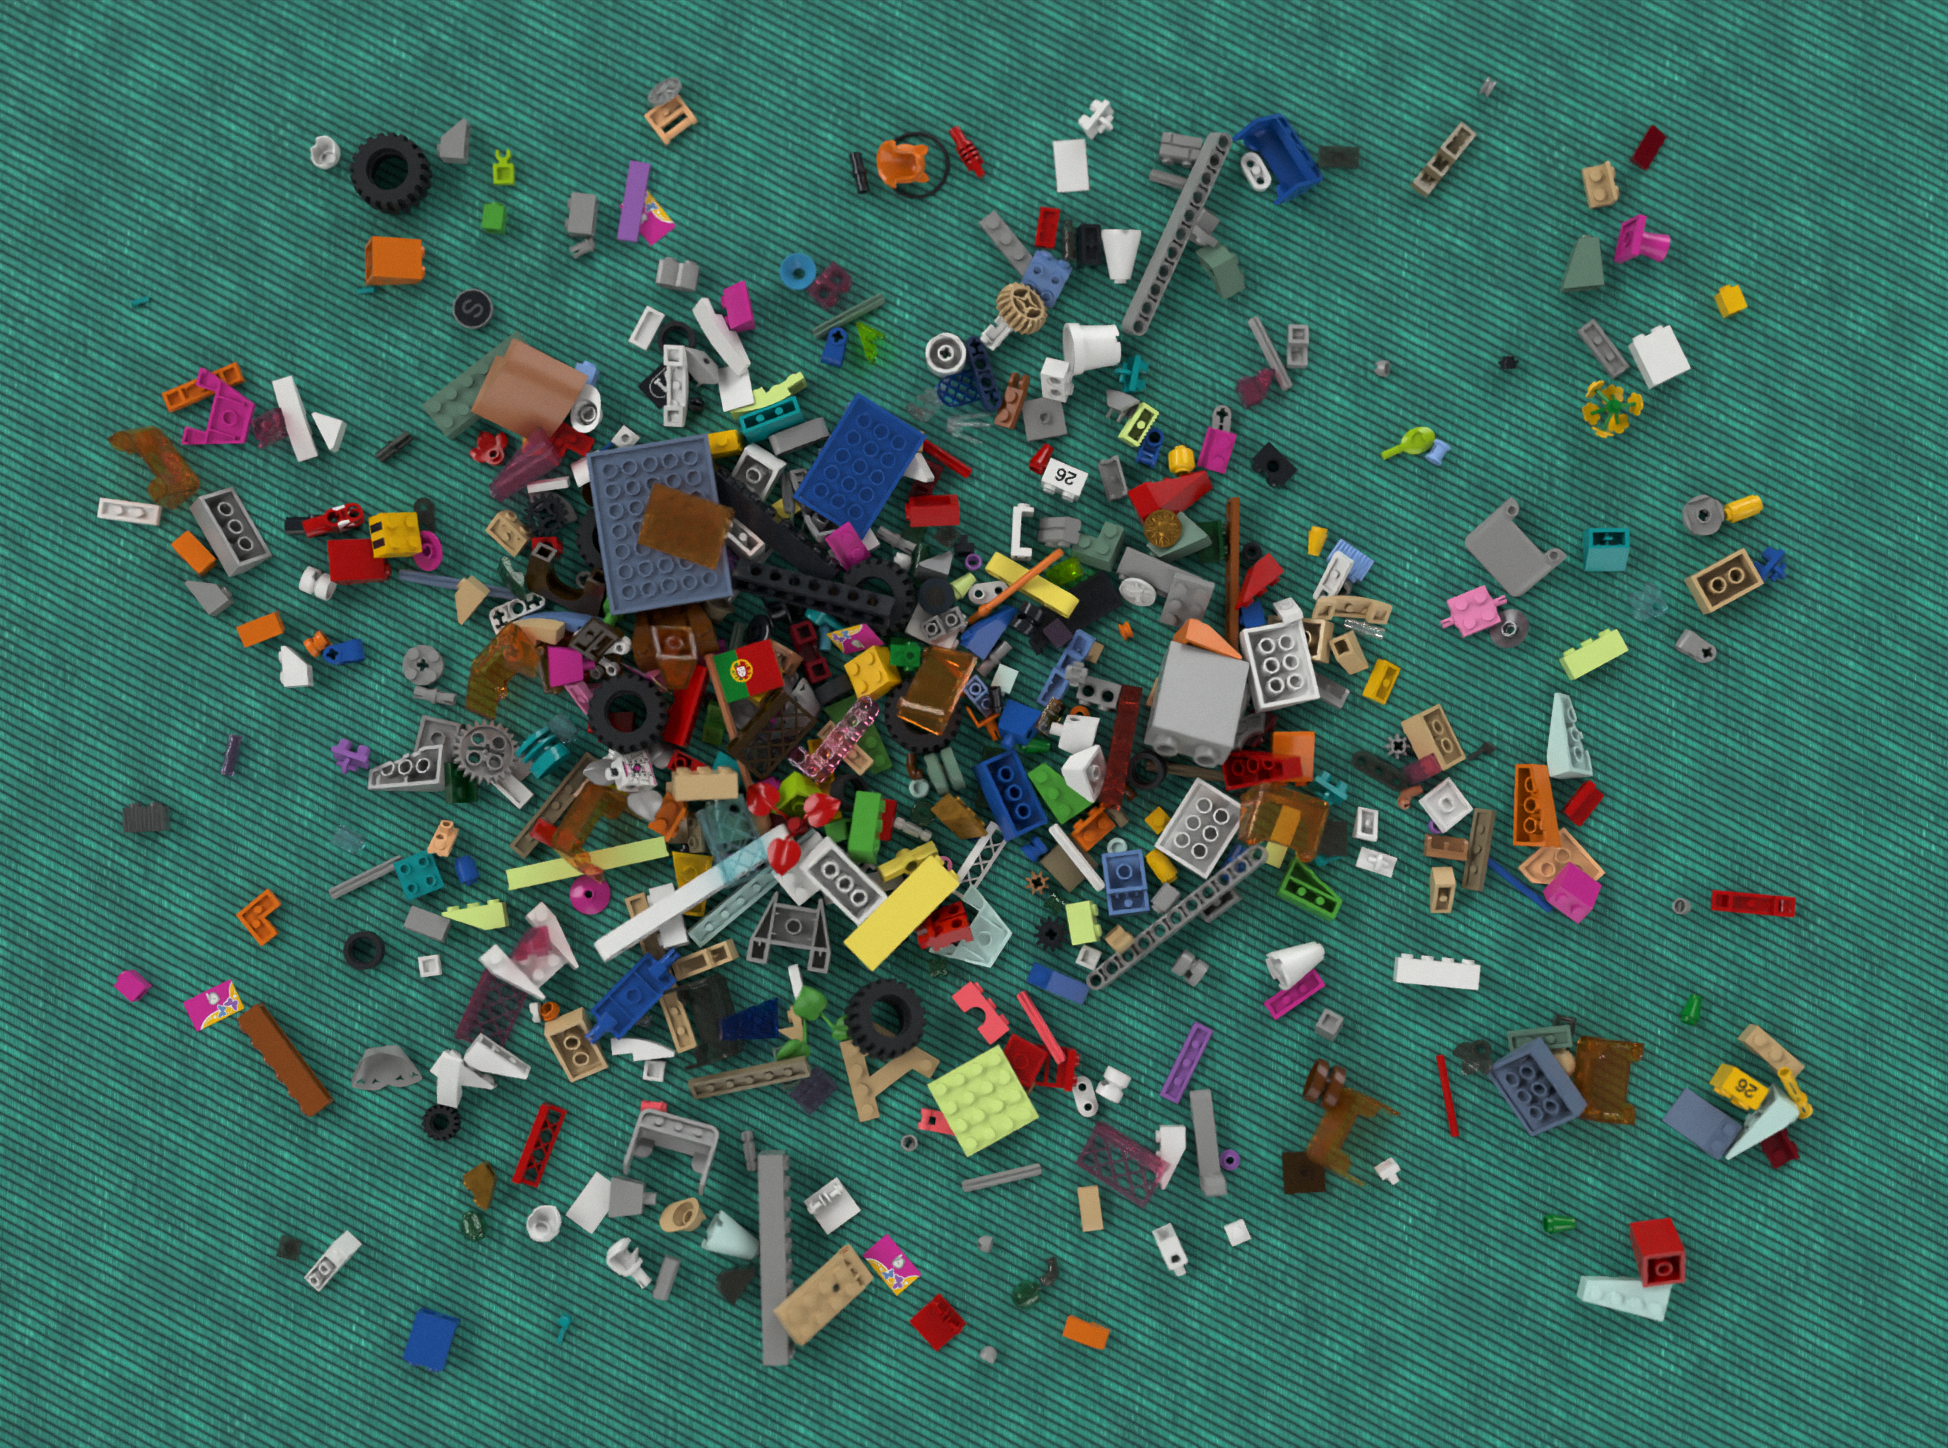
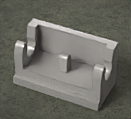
[1097,455,1128,502]
[1314,671,1350,709]
[403,906,451,943]

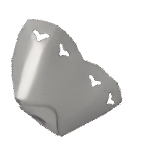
[770,677,821,739]
[351,1045,422,1090]

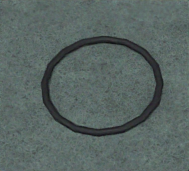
[888,132,950,199]

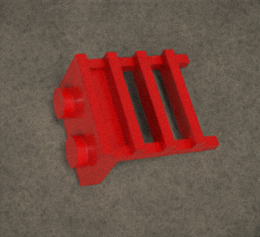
[1033,1043,1080,1092]

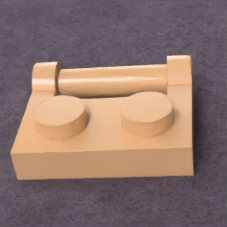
[644,94,698,145]

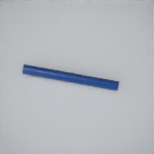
[1487,857,1553,913]

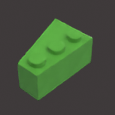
[1027,763,1095,825]
[848,791,886,865]
[1274,855,1343,922]

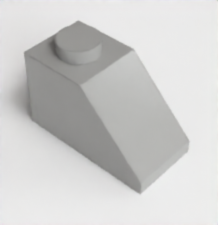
[437,119,471,164]
[185,581,234,617]

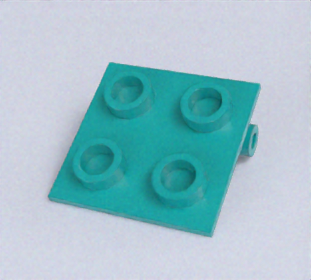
[393,849,445,901]

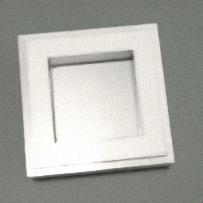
[1075,944,1102,970]
[418,954,442,977]
[643,1059,667,1082]

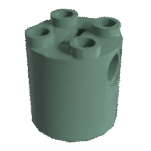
[705,794,753,851]

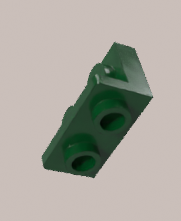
[1195,519,1228,564]
[444,761,478,804]

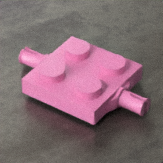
[1440,585,1507,638]

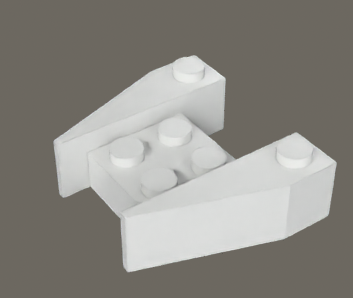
[479,902,579,1001]

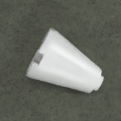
[1101,229,1141,283]
[1266,941,1325,991]

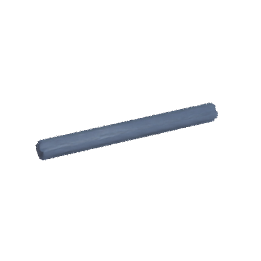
[398,569,518,600]

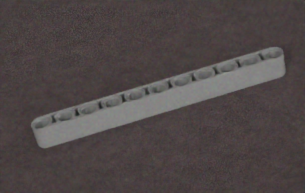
[1122,132,1232,336]
[1086,845,1269,990]

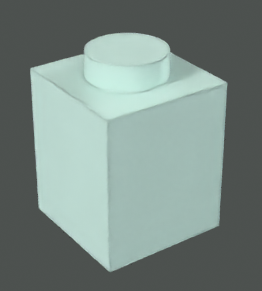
[990,664,1019,697]

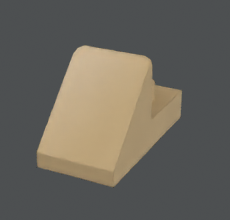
[778,1005,808,1045]

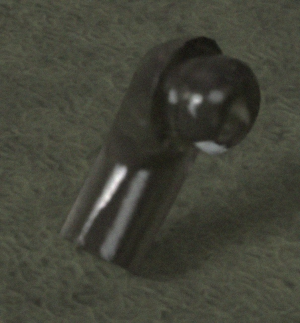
[1039,1256,1059,1287]

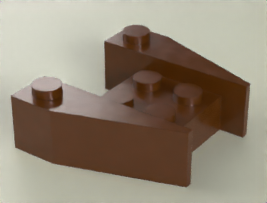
[632,602,720,673]

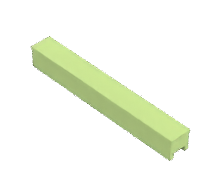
[506,836,672,890]

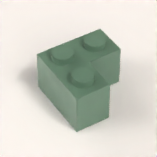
[1196,241,1245,300]
[1071,521,1126,572]

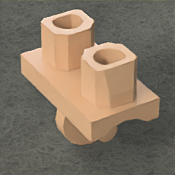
[428,820,459,857]

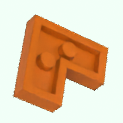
[236,889,282,946]

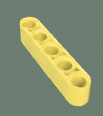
[985,552,1079,618]

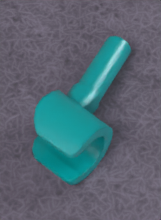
[1312,853,1342,867]
[557,1313,572,1344]

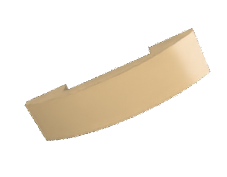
[1311,595,1393,624]
[1103,924,1135,955]

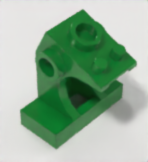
[887,637,921,679]

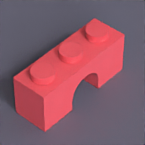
[952,981,1010,1045]

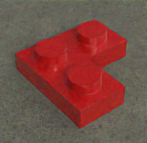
[540,422,596,466]

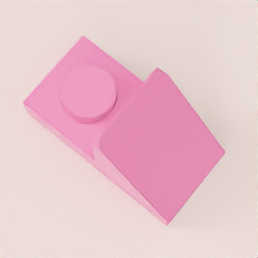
[564,680,601,715]

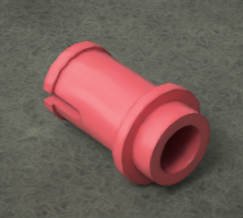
[641,1100,668,1113]

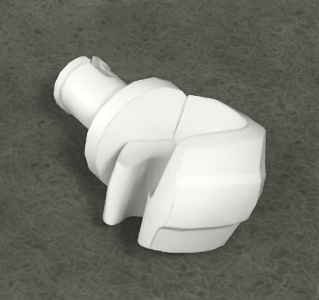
[606,1237,652,1289]

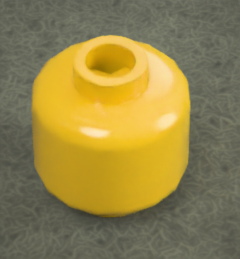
[1168,445,1195,477]

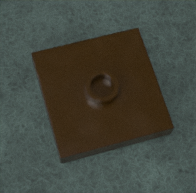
[1281,1150,1326,1194]

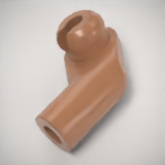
[1397,785,1423,810]

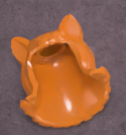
[876,140,929,189]

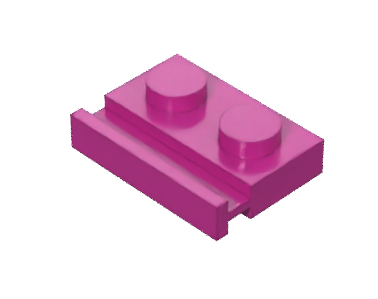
[1197,426,1237,474]
[824,522,871,572]

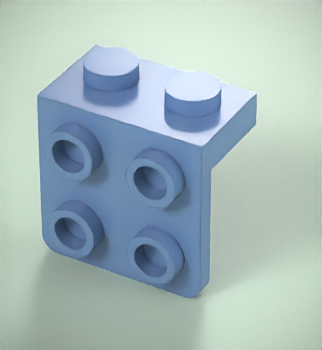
[1020,249,1073,308]

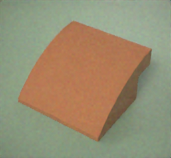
[471,339,588,446]

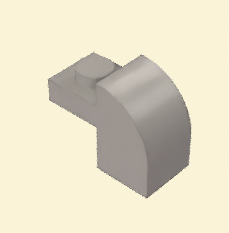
[1189,207,1220,248]

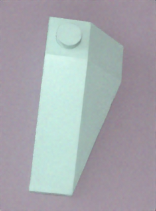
[1547,693,1593,779]
[1724,1082,1799,1160]

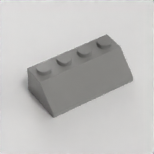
[190,487,272,577]
[1115,546,1203,598]

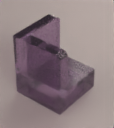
[1043,618,1073,651]

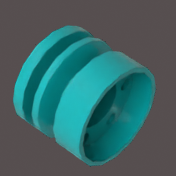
[515,726,571,780]

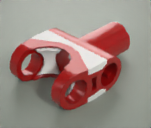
[302,503,365,539]

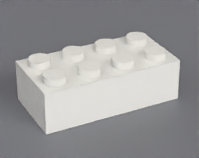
[798,836,888,926]

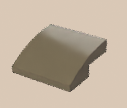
[1040,833,1099,893]

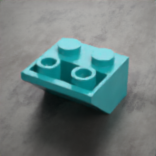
[1583,528,1630,572]

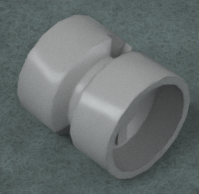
[1170,949,1209,987]

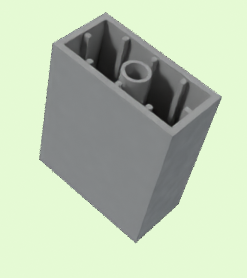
[1144,641,1250,767]

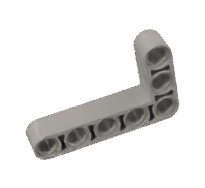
[1189,1089,1226,1197]

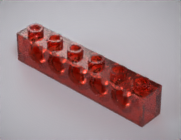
[1099,684,1143,810]

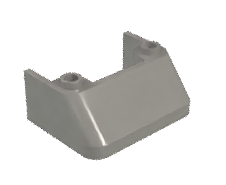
[623,1108,719,1196]

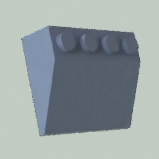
[1484,1037,1588,1137]

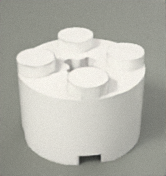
[925,333,966,378]

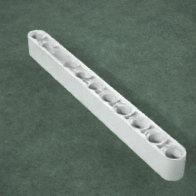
[594,824,795,962]

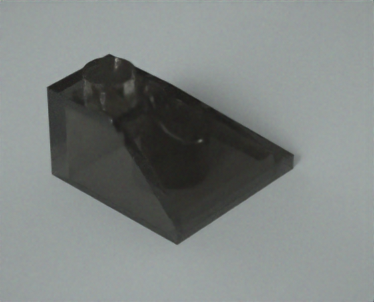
[715,1262,761,1305]

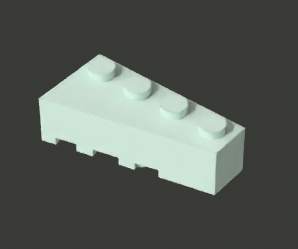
[1576,1276,1672,1322]

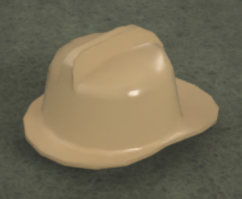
[660,1198,706,1232]

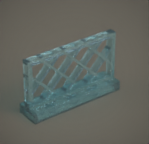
[695,794,774,890]

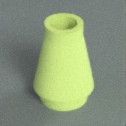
[950,572,976,601]

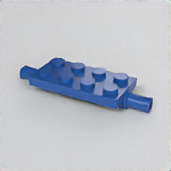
[584,947,681,1045]

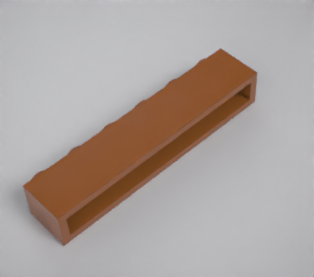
[237,1003,335,1118]

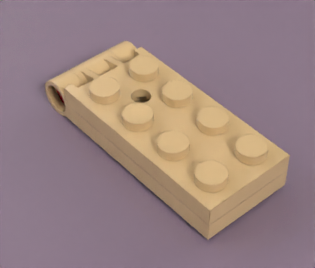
[773,1244,873,1346]

